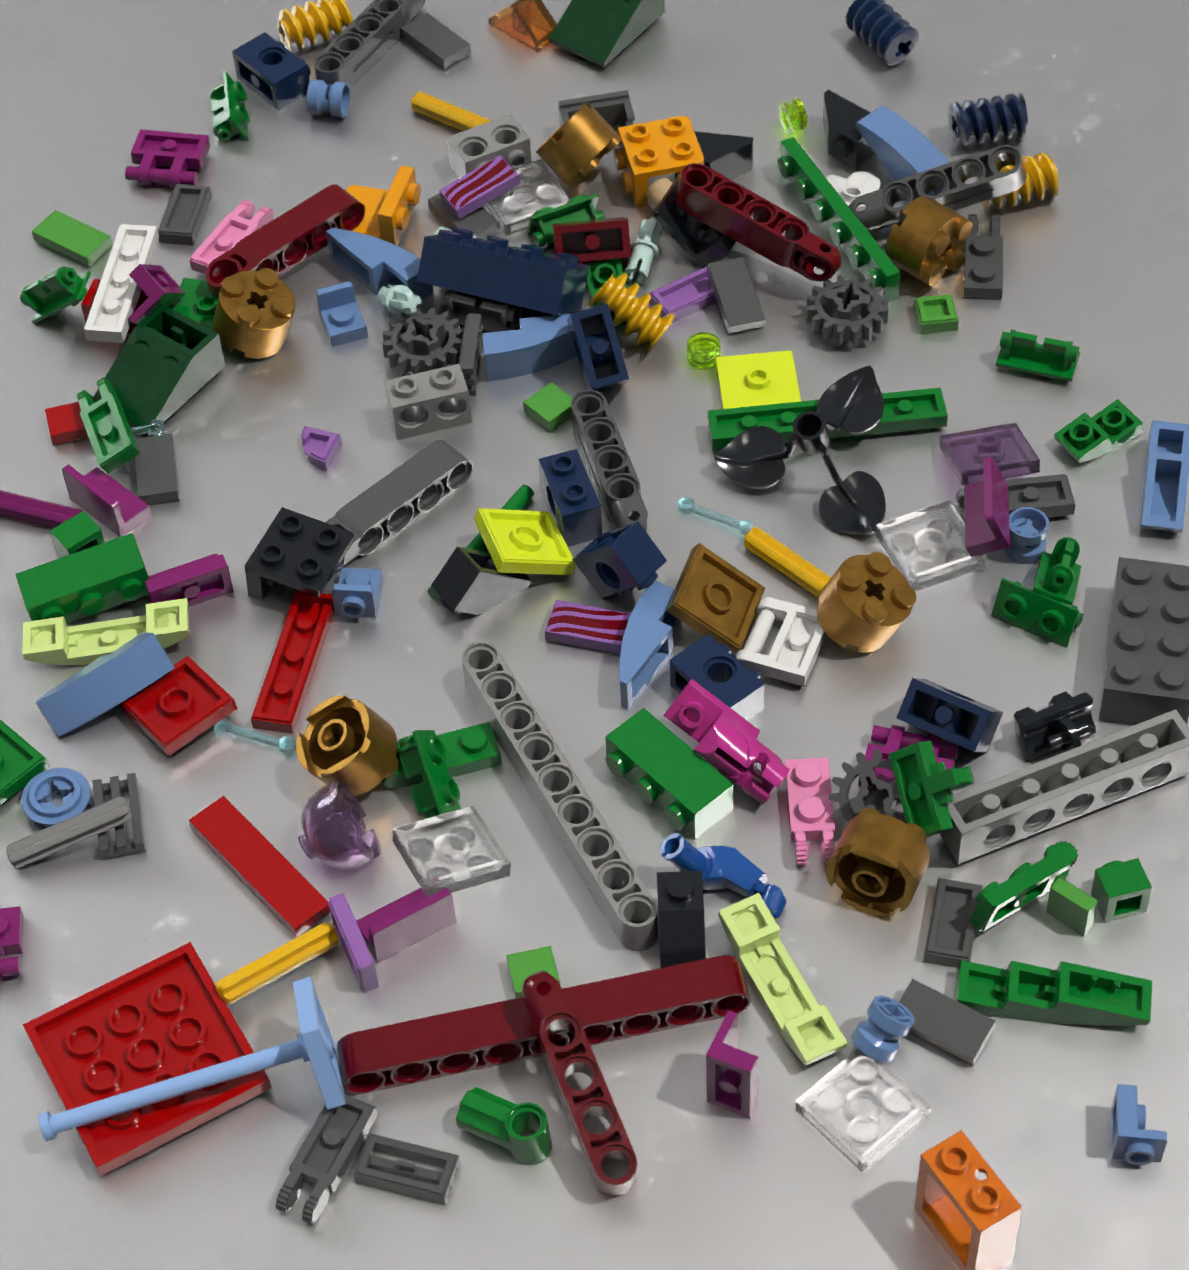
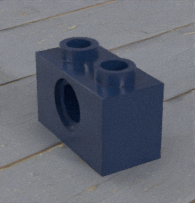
[232,32,311,111]
[567,304,629,391]
[538,449,602,547]
[572,521,667,598]
[670,634,765,721]
[896,678,1004,752]

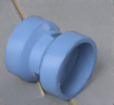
[306,79,350,118]
[1005,507,1049,564]
[851,995,915,1062]

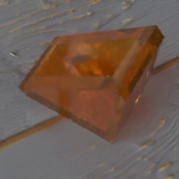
[488,0,557,53]

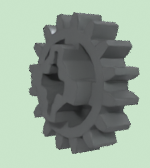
[806,275,889,345]
[382,308,464,376]
[829,749,906,832]

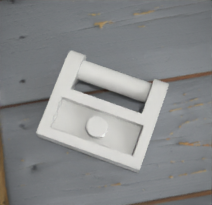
[735,597,827,687]

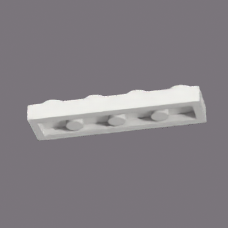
[84,224,159,343]

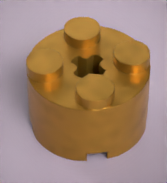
[536,102,622,188]
[886,196,973,286]
[213,268,295,359]
[816,552,917,652]
[296,696,399,798]
[826,808,930,916]

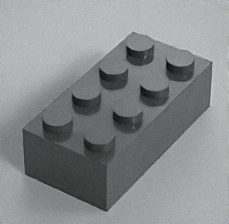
[1099,557,1189,725]

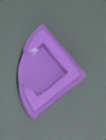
[301,426,342,471]

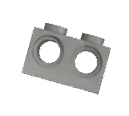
[446,114,532,178]
[383,364,472,440]

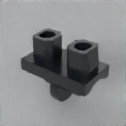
[1014,691,1096,761]

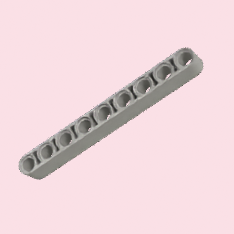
[461,642,659,951]

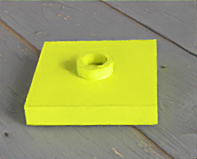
[716,350,801,409]
[474,508,576,575]

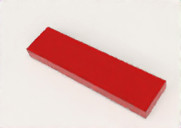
[251,590,335,734]
[189,796,330,938]

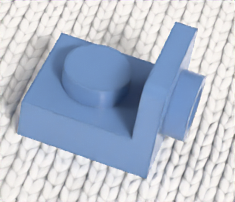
[316,281,368,347]
[331,567,383,618]
[1111,1084,1167,1165]

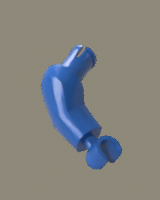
[660,833,786,918]

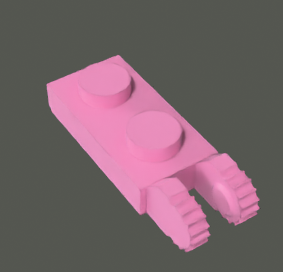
[189,200,274,275]
[785,758,835,865]

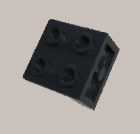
[653,172,737,268]
[245,507,354,601]

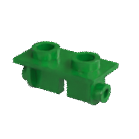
[210,71,250,141]
[527,193,605,248]
[20,267,91,324]
[996,329,1080,382]
[1032,537,1082,606]
[991,578,1084,647]
[397,730,462,823]

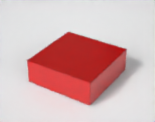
[45,402,88,445]

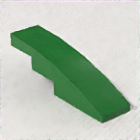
[954,960,1152,1026]

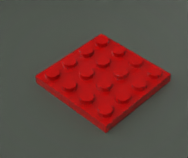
[23,942,272,1177]

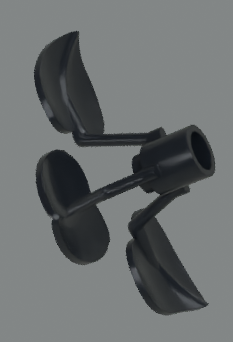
[714,366,886,535]

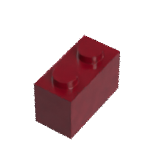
[552,217,631,262]

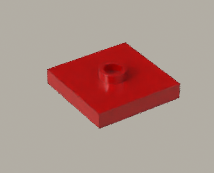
[120,656,238,756]

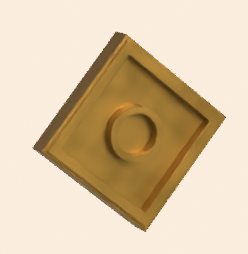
[666,543,765,654]

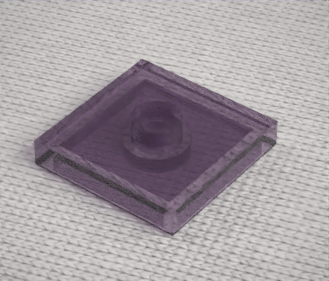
[939,423,1040,486]

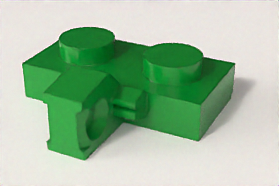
[889,741,974,837]

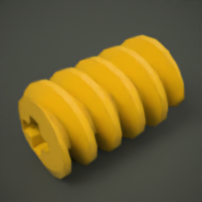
[277,0,353,52]
[976,153,1059,210]
[588,273,674,352]

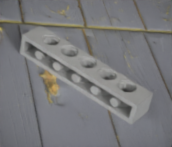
[939,709,1189,864]

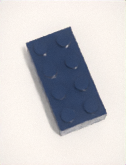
[417,228,590,316]

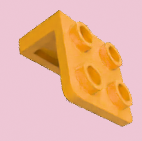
[613,116,704,208]
[346,165,421,246]

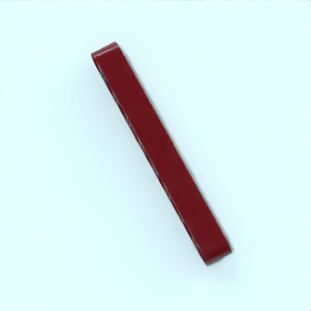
[337,955,751,1094]

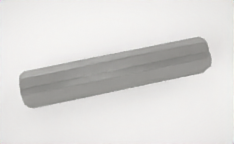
[6,797,132,868]

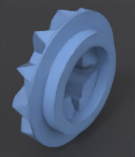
[21,768,91,828]

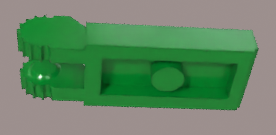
[76,377,140,474]
[382,722,502,789]
[970,841,1079,932]

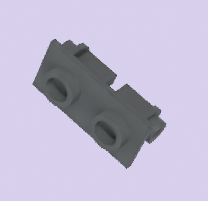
[443,290,524,332]

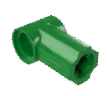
[455,1087,552,1165]

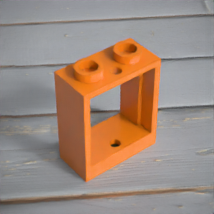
[914,1130,1022,1270]

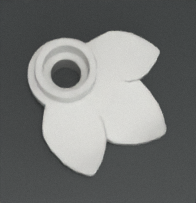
[826,172,881,213]

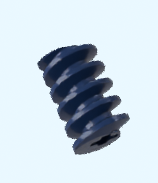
[846,0,919,65]
[948,93,1028,147]

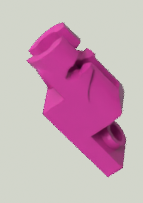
[663,679,790,805]

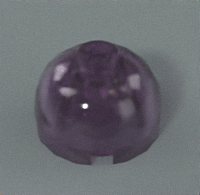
[298,780,381,870]

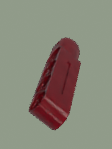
[676,163,842,282]
[206,184,365,297]
[522,970,637,1196]

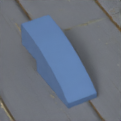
[855,105,950,196]
[326,228,434,300]
[482,314,577,382]
[1141,420,1189,533]
[619,580,680,710]
[34,632,175,737]

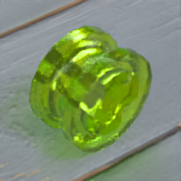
[778,98,808,134]
[687,332,721,370]

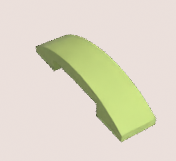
[22,598,190,665]
[718,893,848,1066]

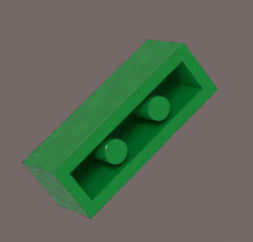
[15,533,150,624]
[605,708,733,839]

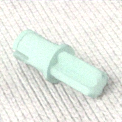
[624,217,663,285]
[377,285,421,315]

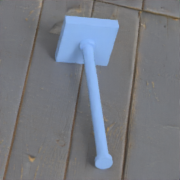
[38,976,346,1142]

